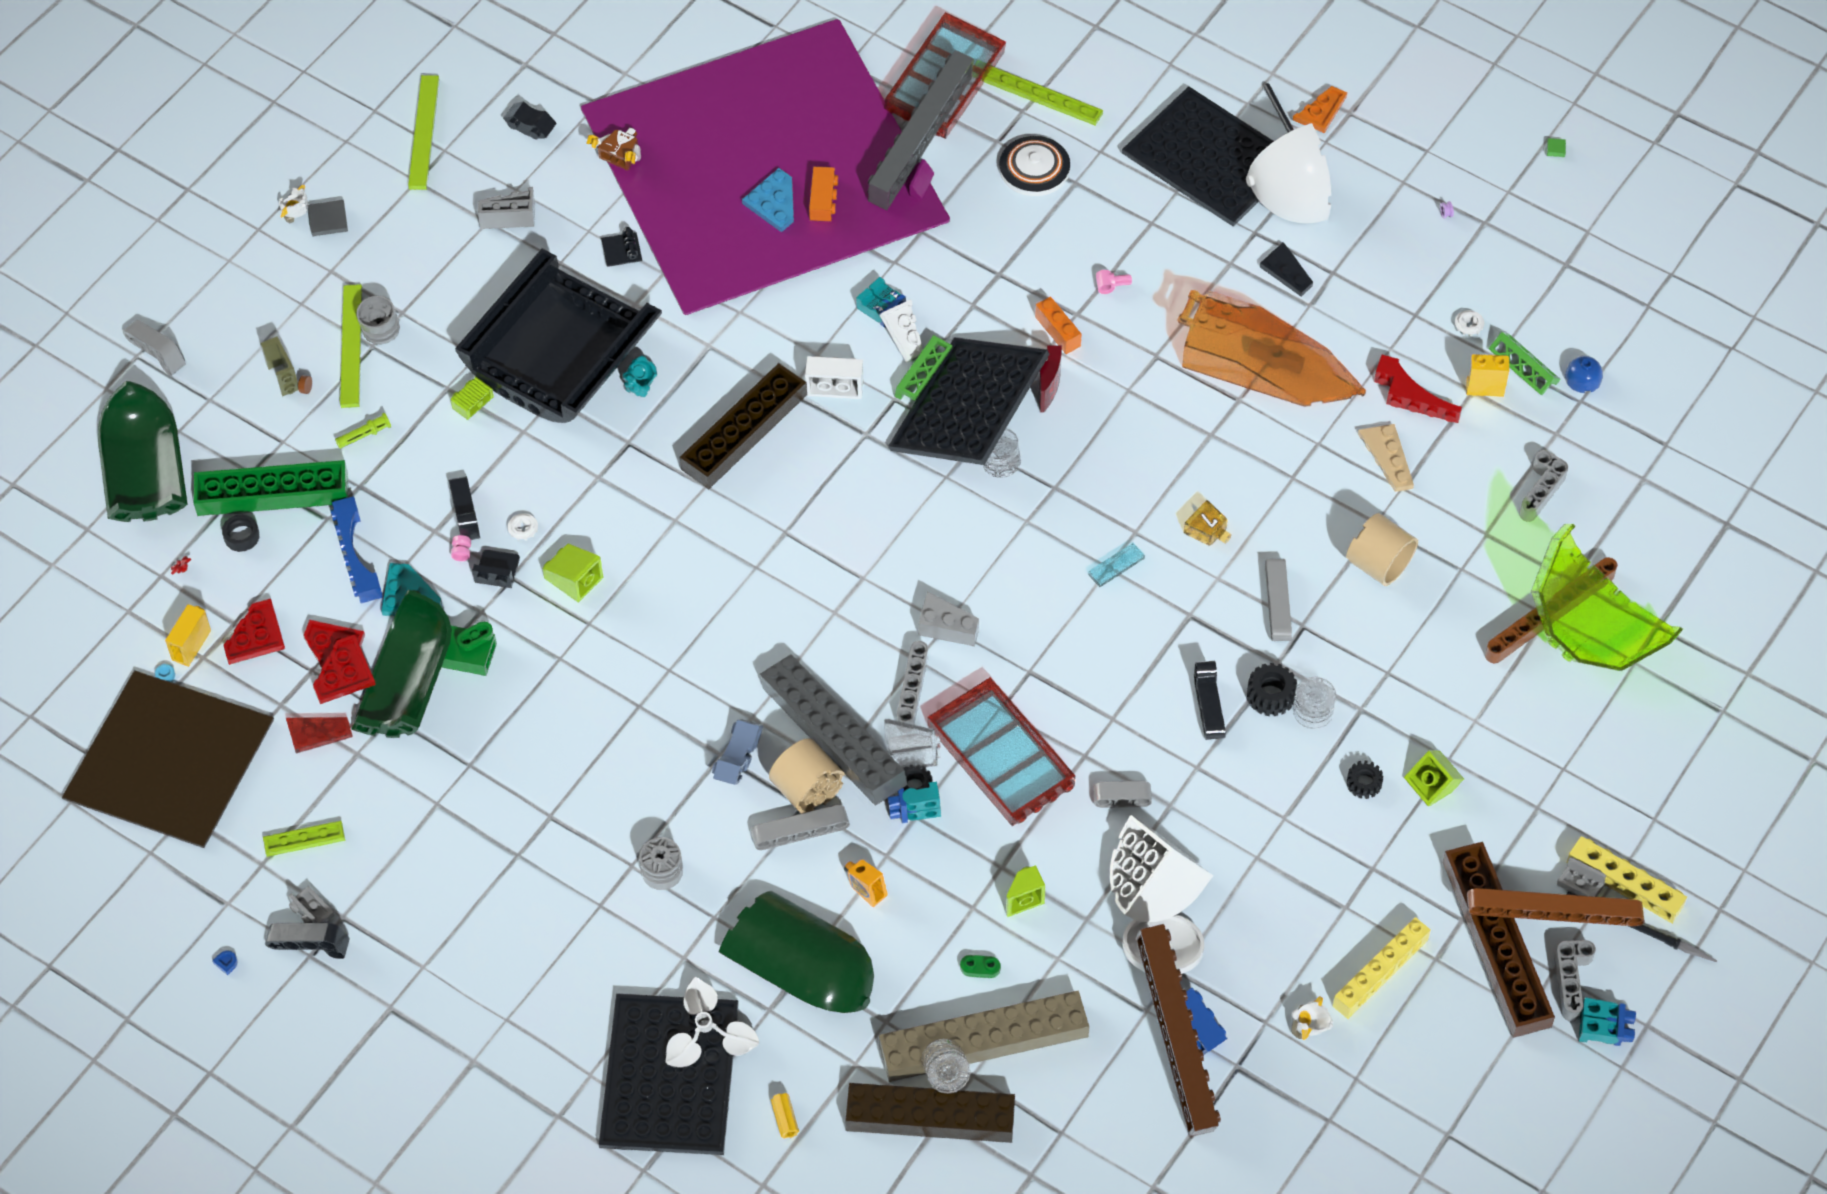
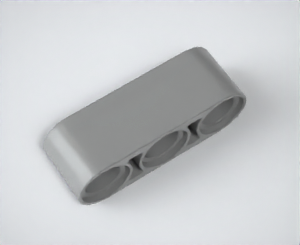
[1094,781,1152,808]

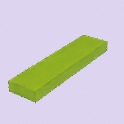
[263,820,346,857]

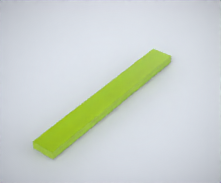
[972,61,1103,126]
[408,75,440,190]
[340,284,362,408]

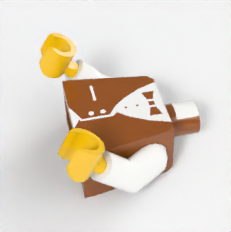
[586,128,641,170]

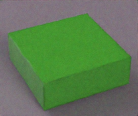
[1547,138,1566,157]

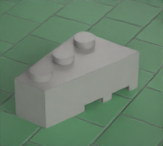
[478,187,535,229]
[918,591,979,647]

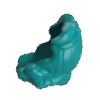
[623,356,657,397]

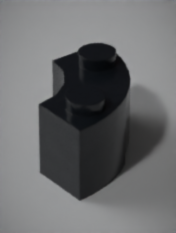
[503,101,557,140]

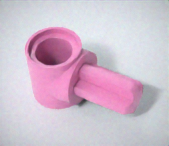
[1096,270,1132,294]

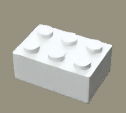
[805,356,864,399]

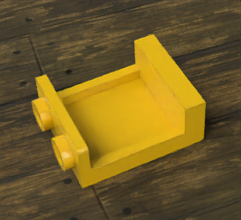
[1466,354,1509,397]

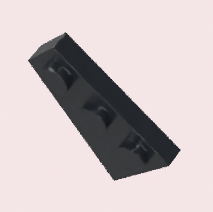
[1260,242,1313,297]

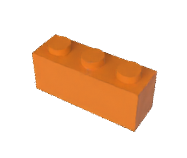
[809,167,838,221]
[1035,296,1082,354]

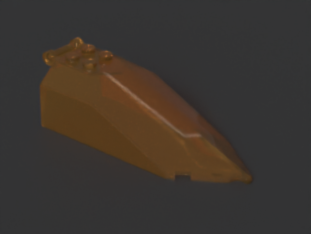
[1177,290,1366,407]

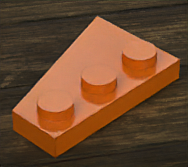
[1293,86,1348,133]

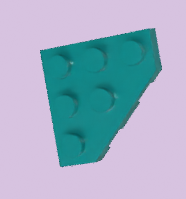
[381,563,442,616]

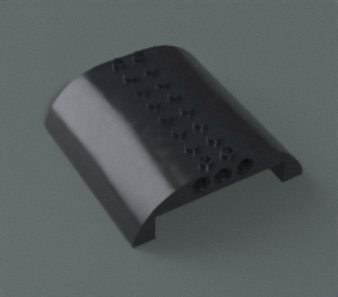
[455,248,662,423]

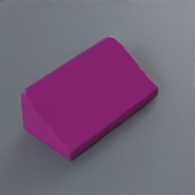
[909,159,934,199]

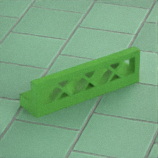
[1489,332,1561,395]
[894,335,952,401]

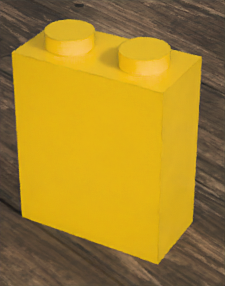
[165,604,211,667]

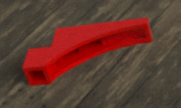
[1374,354,1462,423]

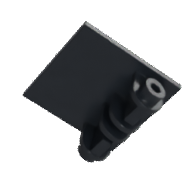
[601,227,643,267]

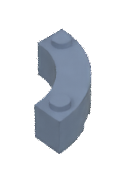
[712,719,764,785]

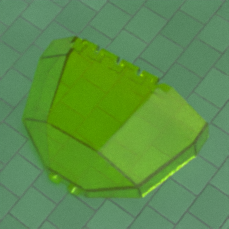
[1531,524,1683,671]

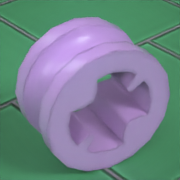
[1440,201,1454,219]

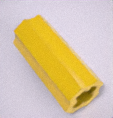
[771,1093,799,1139]

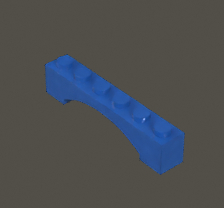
[330,496,383,603]

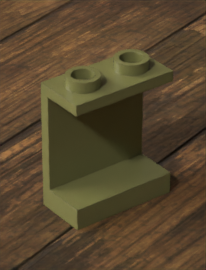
[260,336,298,397]

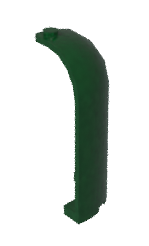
[98,381,188,522]
[351,590,452,738]
[718,891,874,1013]

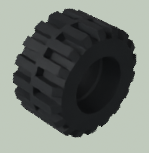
[1247,663,1297,717]

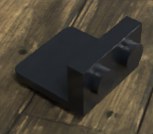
[472,550,520,588]

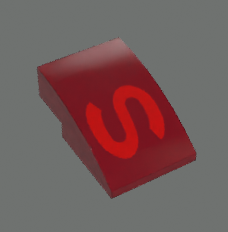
[1039,345,1062,413]

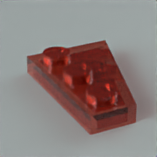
[286,717,353,754]

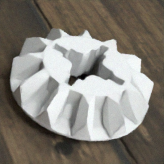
[1455,310,1484,336]
[508,514,538,541]

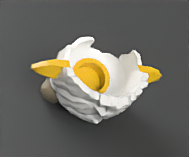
[279,185,309,224]
[1291,996,1333,1040]

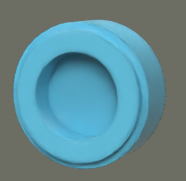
[155,664,175,682]

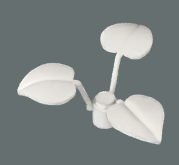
[666,977,759,1067]

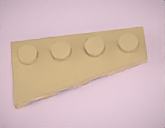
[1358,424,1414,492]

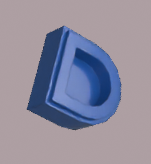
[212,951,238,975]

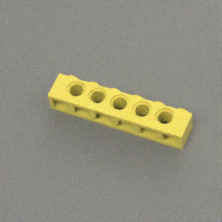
[1566,836,1687,924]
[1333,917,1431,1019]

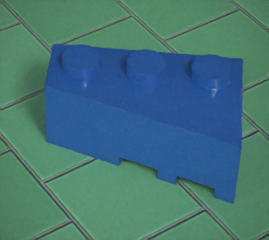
[1185,987,1228,1055]

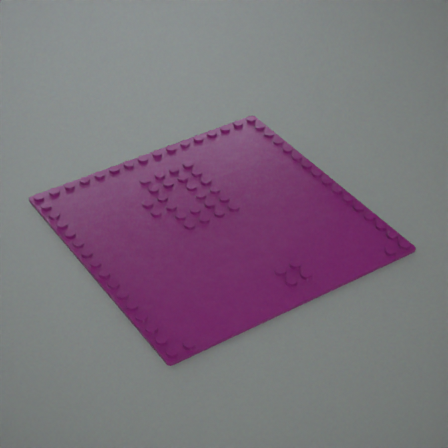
[581,19,950,315]

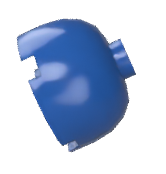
[1565,356,1603,393]

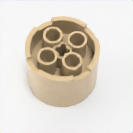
[1346,513,1418,586]
[769,738,845,814]

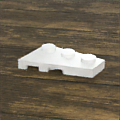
[880,299,923,363]

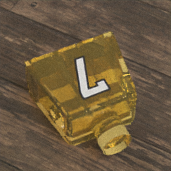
[1184,500,1232,546]

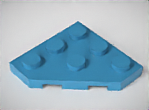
[742,168,794,232]

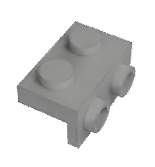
[1557,857,1606,897]
[288,886,335,923]

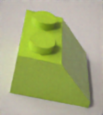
[1404,750,1464,806]
[1006,865,1045,917]

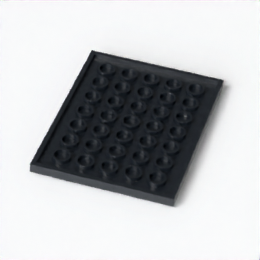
[1122,86,1274,227]
[888,337,1050,465]
[599,994,739,1155]

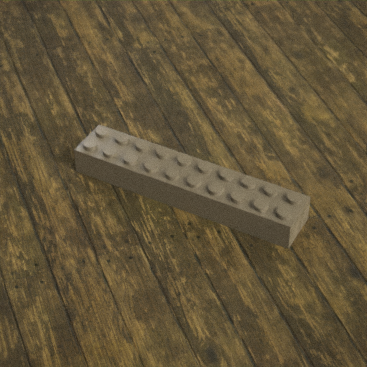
[879,990,1089,1082]

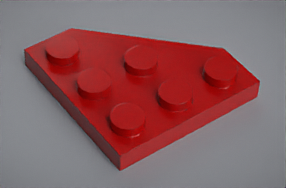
[223,598,285,665]
[303,620,365,668]
[313,634,375,704]

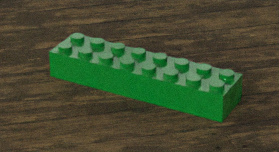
[194,460,348,516]

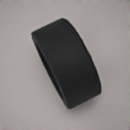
[222,514,260,552]

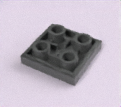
[308,199,348,237]

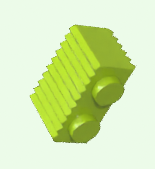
[451,377,494,420]

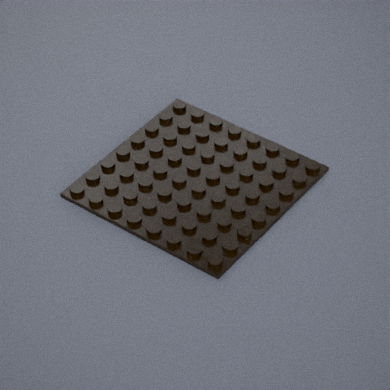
[62,670,274,848]

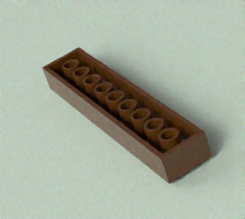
[1442,841,1555,1038]
[1136,924,1221,1138]

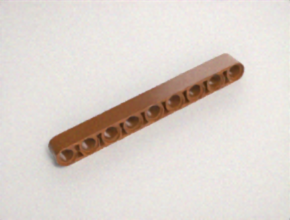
[1485,557,1618,664]
[1467,888,1645,926]

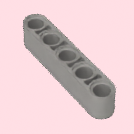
[1265,559,1292,641]
[897,641,928,732]
[751,805,850,850]

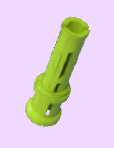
[335,413,391,449]

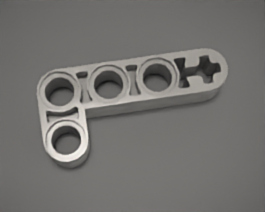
[123,320,186,376]
[1519,450,1568,522]
[1554,940,1596,1022]

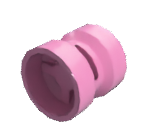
[451,535,471,561]

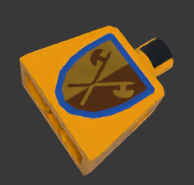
[844,860,888,907]

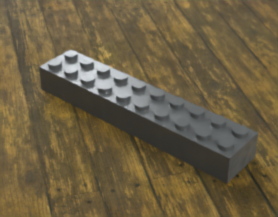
[867,50,974,210]
[759,654,907,806]

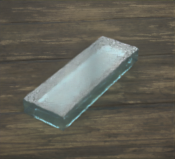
[1088,543,1145,587]

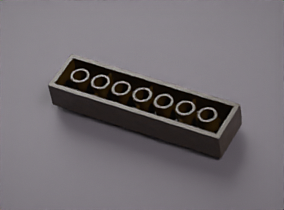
[680,363,807,490]
[845,1083,1015,1143]

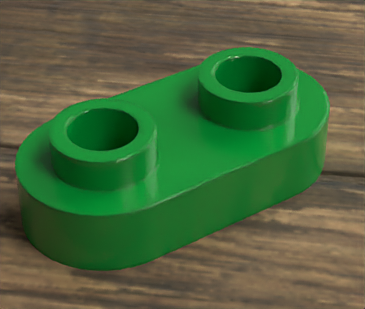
[457,622,494,651]
[960,955,1001,978]

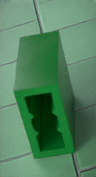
[442,626,497,676]

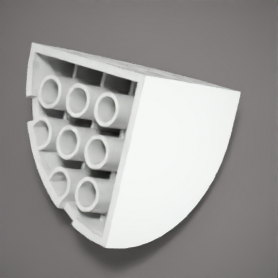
[1246,123,1331,223]
[1110,815,1213,922]

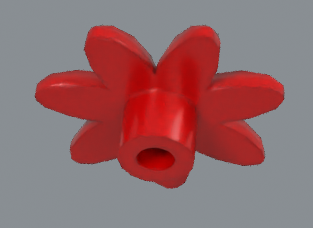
[171,556,191,575]

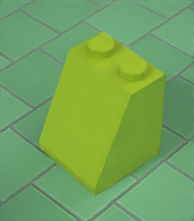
[542,543,604,603]

